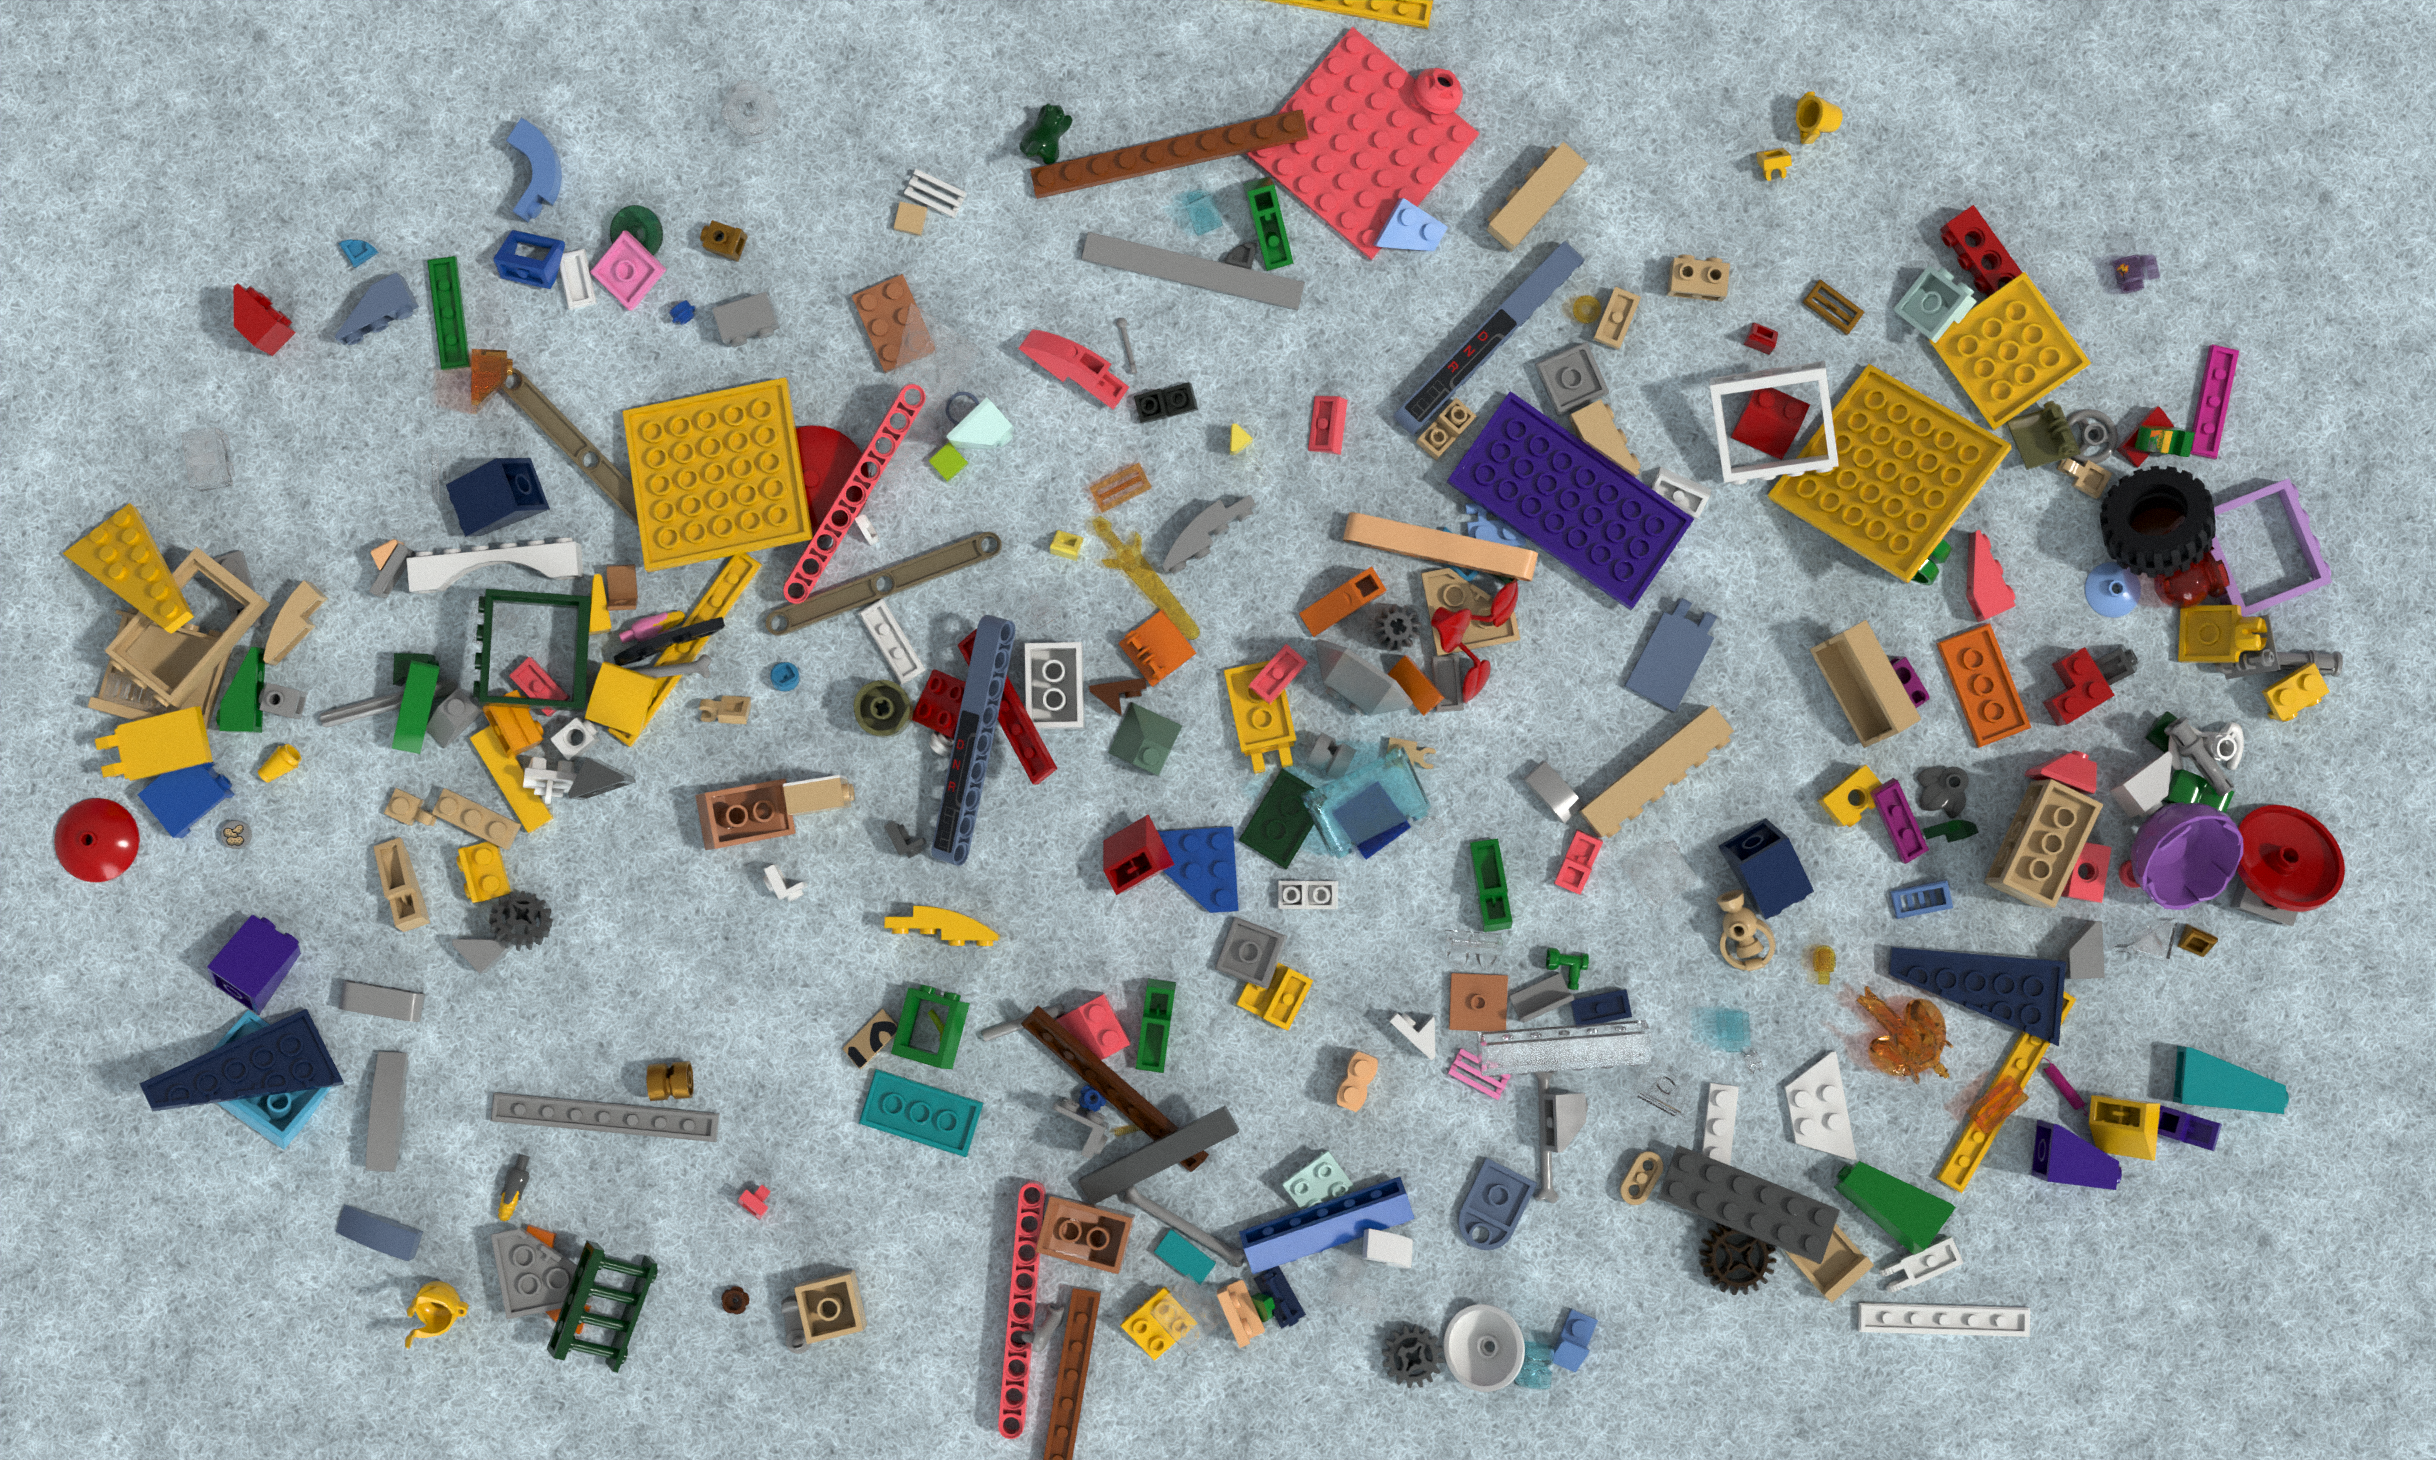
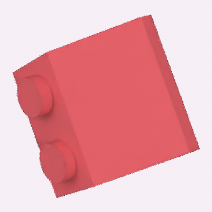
[1055,993,1131,1060]

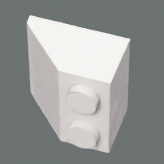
[2109,751,2172,818]

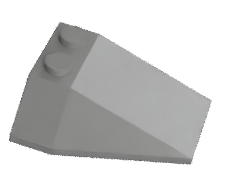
[1316,639,1413,717]

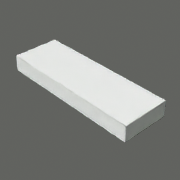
[859,599,926,685]

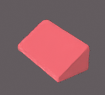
[1308,396,1348,455]

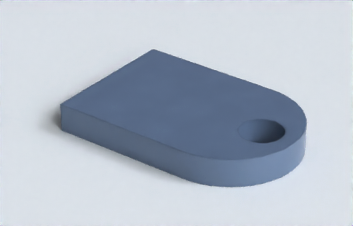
[1458,1157,1537,1250]

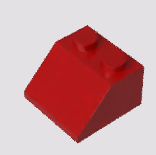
[1730,387,1810,460]

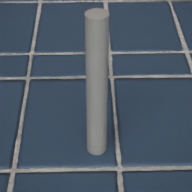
[982,1003,1065,1042]

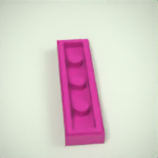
[2190,344,2239,460]

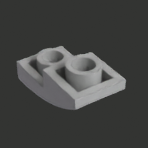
[1523,760,1584,823]

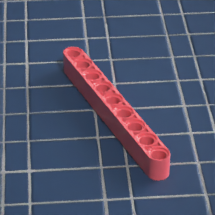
[783,384,926,604]
[998,1180,1046,1439]

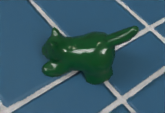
[1019,104,1073,164]

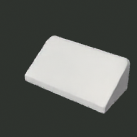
[1651,466,1711,519]

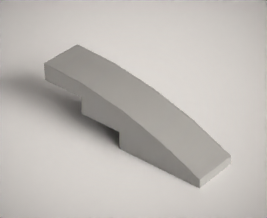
[366,1051,409,1172]

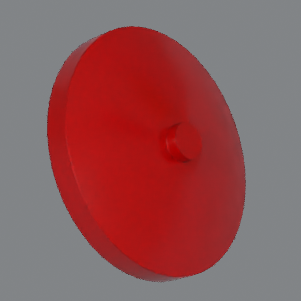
[796,425,870,537]
[2237,805,2345,912]

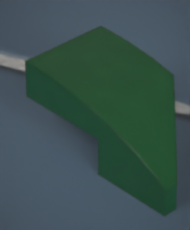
[1923,820,1979,843]

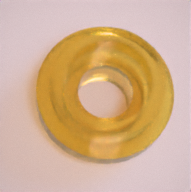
[1573,295,1601,324]

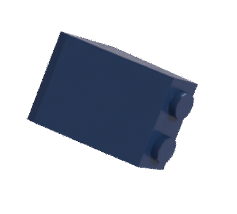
[446,458,550,537]
[1718,818,1814,920]

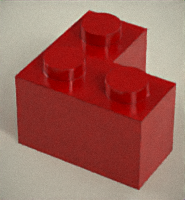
[2043,647,2115,726]

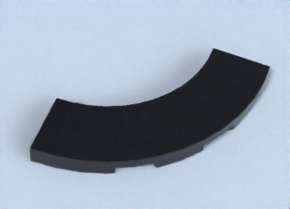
[614,617,725,666]

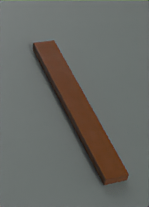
[1021,1005,1209,1172]

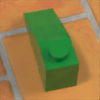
[1243,176,1294,271]
[216,647,265,733]

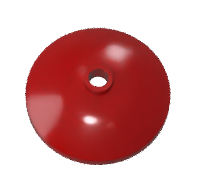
[54,798,140,882]

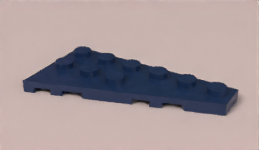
[1888,946,2066,1046]
[139,1009,344,1112]

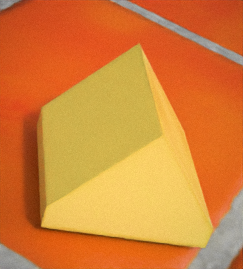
[1230,423,1253,455]
[1050,530,1084,561]

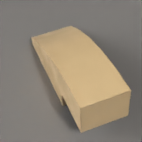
[263,580,328,666]
[373,837,430,932]

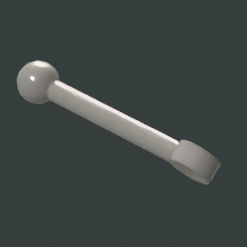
[1116,318,1137,374]

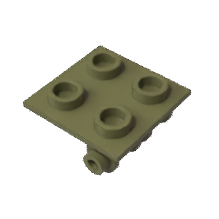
[2006,401,2081,470]

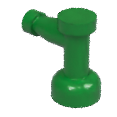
[1546,947,1589,990]

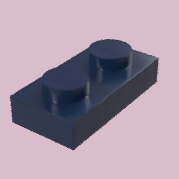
[1570,989,1632,1028]

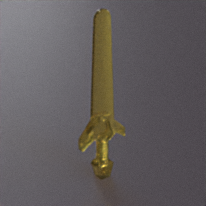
[1092,516,1200,640]

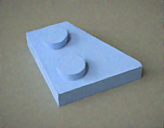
[1373,198,1448,251]

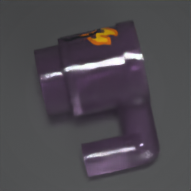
[2112,254,2160,294]

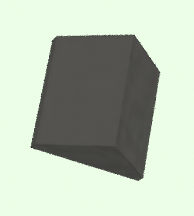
[568,757,636,800]

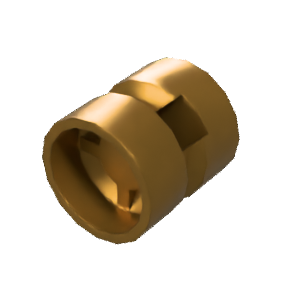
[646,1061,694,1101]

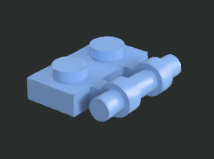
[1465,503,1526,547]

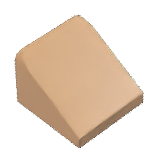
[370,539,405,571]

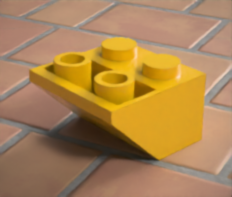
[2089,1095,2160,1161]

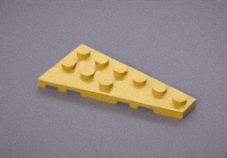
[62,503,194,634]

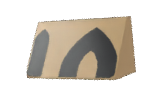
[842,1009,898,1070]

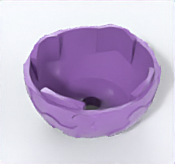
[2130,802,2243,910]

